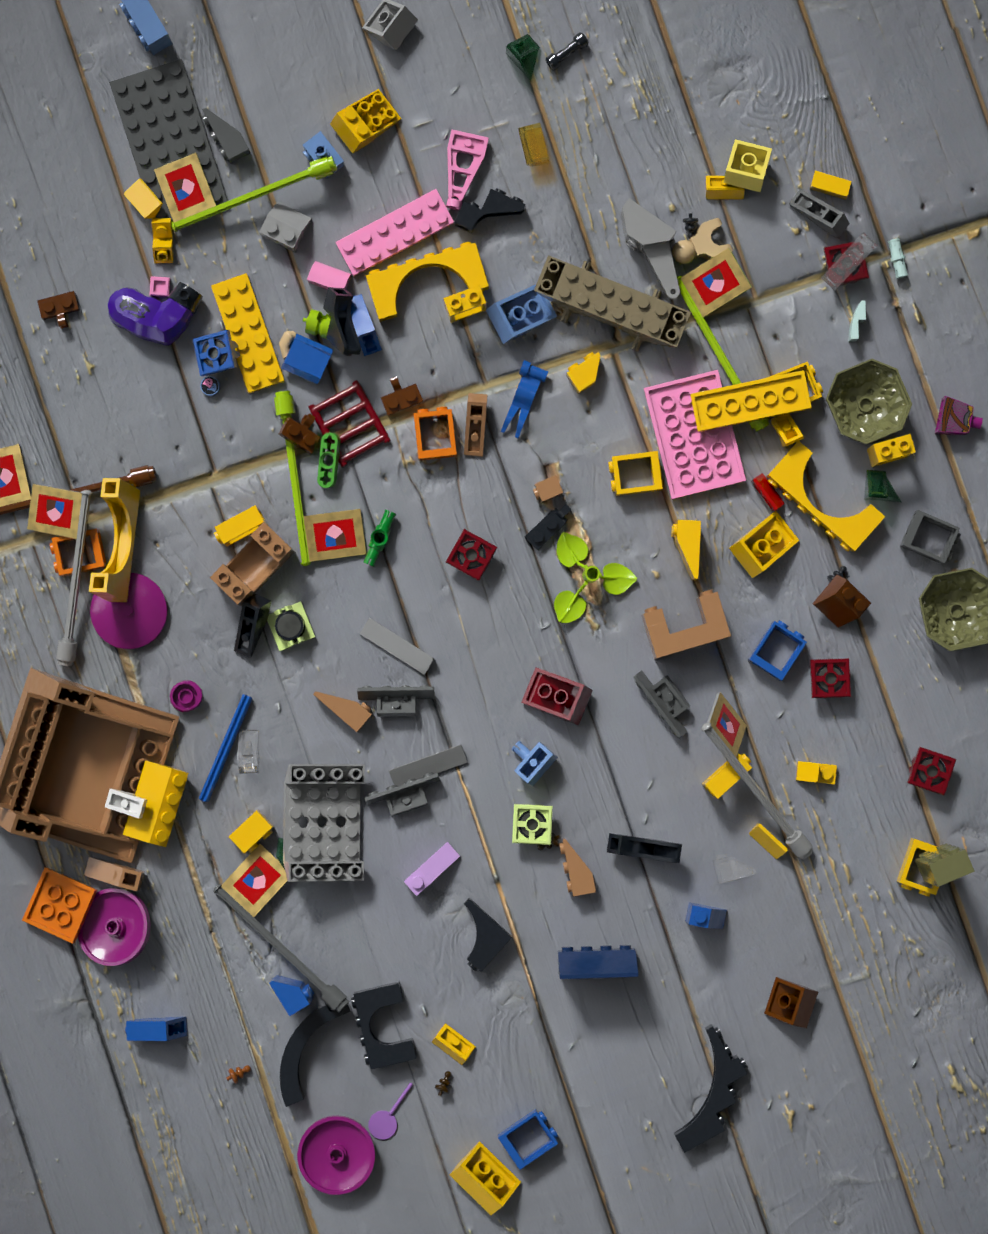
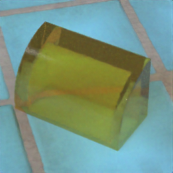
[518,123,549,166]

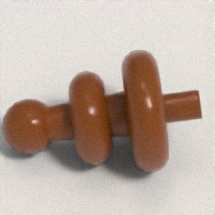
[226,1065,251,1084]

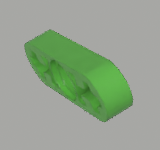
[317,433,340,488]

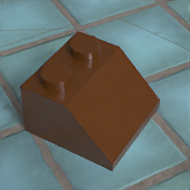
[812,575,871,628]
[764,977,818,1029]

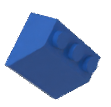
[269,975,314,1017]

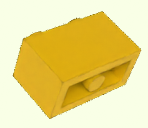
[229,810,274,854]

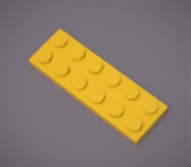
[211,273,285,394]
[690,370,812,432]

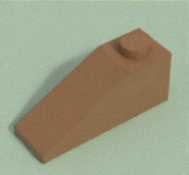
[464,393,488,456]
[313,691,372,732]

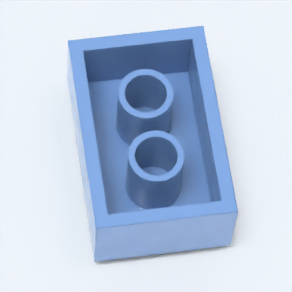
[119,0,173,55]

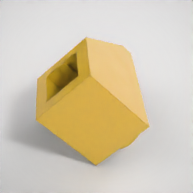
[566,352,600,394]

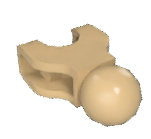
[672,218,733,264]

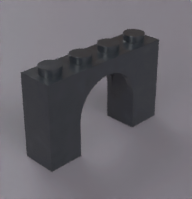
[351,981,417,1070]

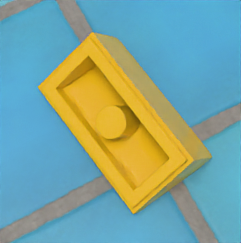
[809,170,851,200]
[706,176,745,200]
[124,179,163,219]
[749,823,788,859]
[432,1023,476,1065]

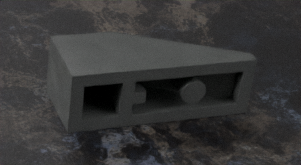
[789,189,850,239]

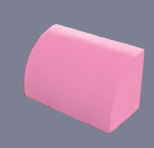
[307,261,352,290]

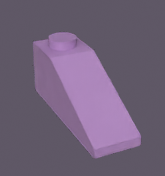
[404,842,460,896]

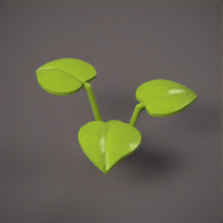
[554,532,637,623]

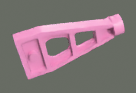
[446,129,489,210]

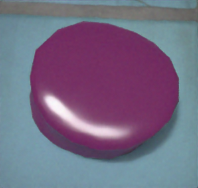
[170,680,203,712]

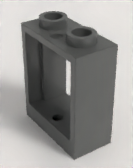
[900,510,961,564]

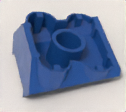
[281,334,333,384]

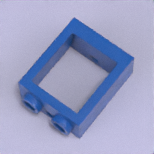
[748,620,807,681]
[498,1109,559,1170]

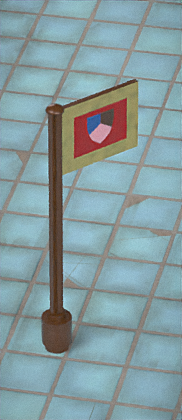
[0,444,157,515]

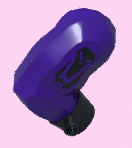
[108,282,203,346]

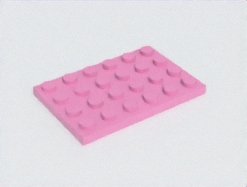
[643,370,746,500]

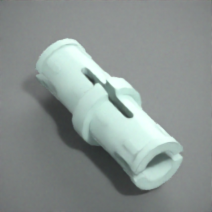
[888,238,908,279]

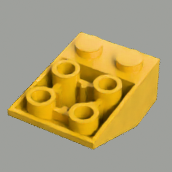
[330,89,402,153]

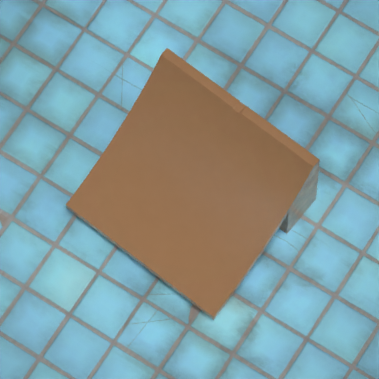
[0,667,179,863]

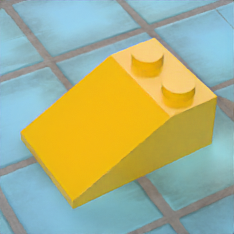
[729,511,799,578]
[671,520,701,581]

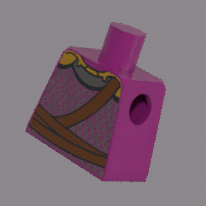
[935,396,983,435]

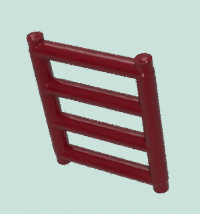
[308,380,391,468]

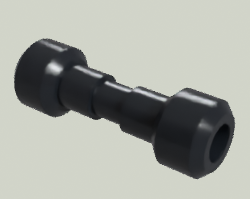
[545,32,588,70]

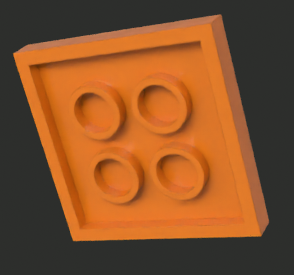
[22,867,97,944]

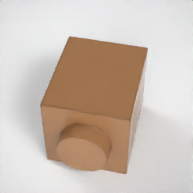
[533,475,563,503]

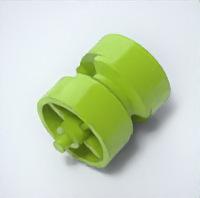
[303,309,331,339]

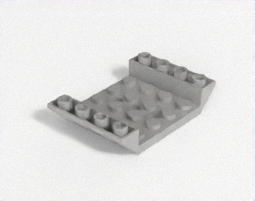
[283,764,365,882]

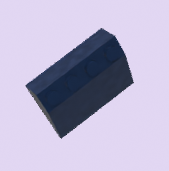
[558,945,638,979]

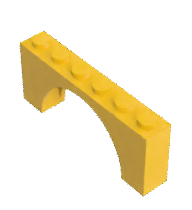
[366,242,489,322]
[766,441,885,552]
[89,478,140,602]

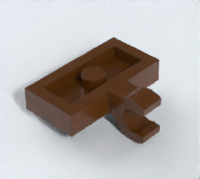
[37,291,80,329]
[380,376,423,416]
[278,413,320,454]

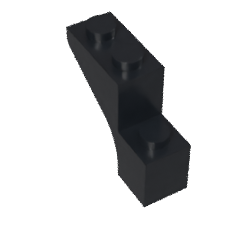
[454,188,526,233]
[323,287,361,356]
[607,833,682,863]

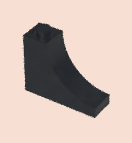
[464,898,512,972]

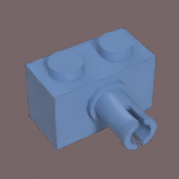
[302,131,345,178]
[512,741,558,786]

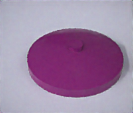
[90,573,168,649]
[78,888,151,966]
[297,1115,375,1195]

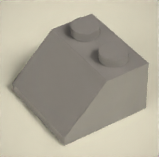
[362,0,418,50]
[259,202,312,252]

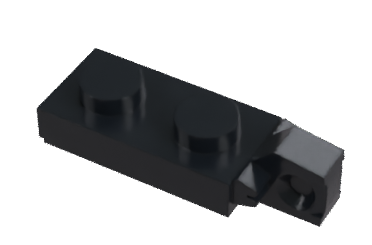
[525,504,572,551]

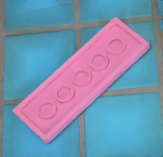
[335,189,454,277]

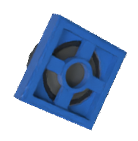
[193,330,240,377]

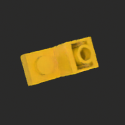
[151,218,174,263]

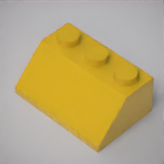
[449,1141,521,1215]

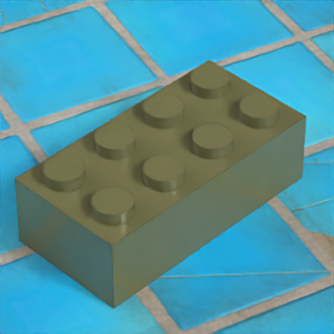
[915,843,975,887]

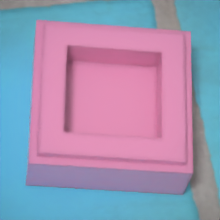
[149,276,171,297]

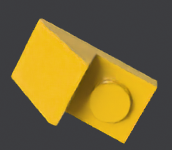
[771,414,804,447]
[796,761,837,784]

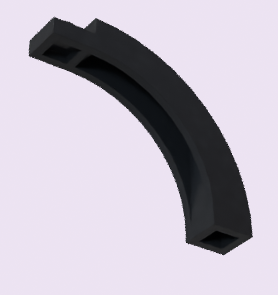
[280,1003,352,1107]

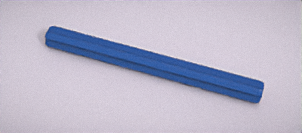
[199,694,252,802]

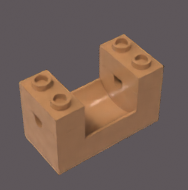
[210,522,295,606]
[641,590,731,659]

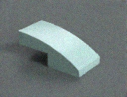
[848,301,866,342]

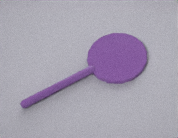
[368,1083,413,1139]

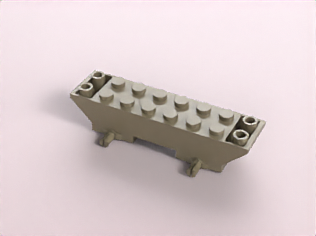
[534,255,691,352]

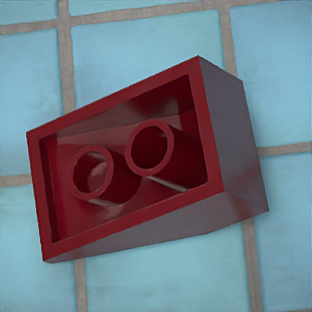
[521,667,593,726]

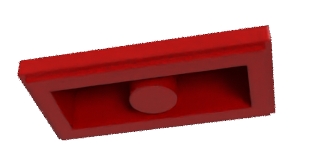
[751,473,784,511]

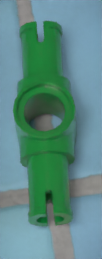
[363,509,396,567]

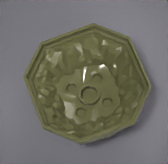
[826,359,912,445]
[918,568,988,651]

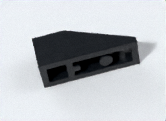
[234,594,271,658]

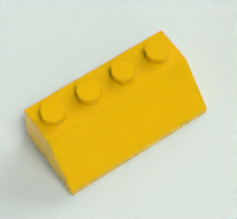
[123,760,189,847]

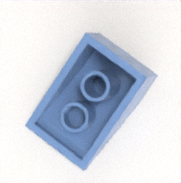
[486,285,557,344]

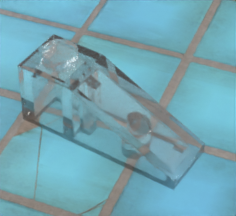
[821,232,878,291]

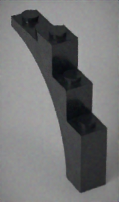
[674,1024,748,1153]

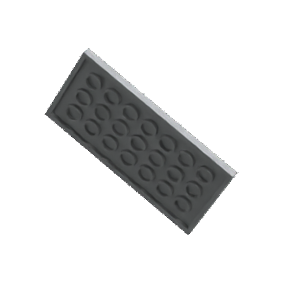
[109,59,227,222]

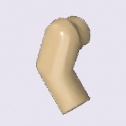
[279,331,296,359]

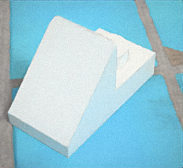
[105,789,147,818]

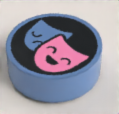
[200,376,220,396]

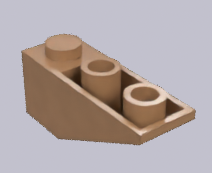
[559,838,596,897]
[84,857,145,891]

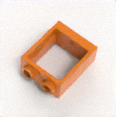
[413,406,457,461]
[50,528,107,577]

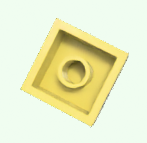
[724,139,772,192]

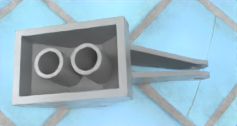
[621,198,680,300]

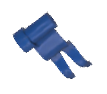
[501,360,549,438]

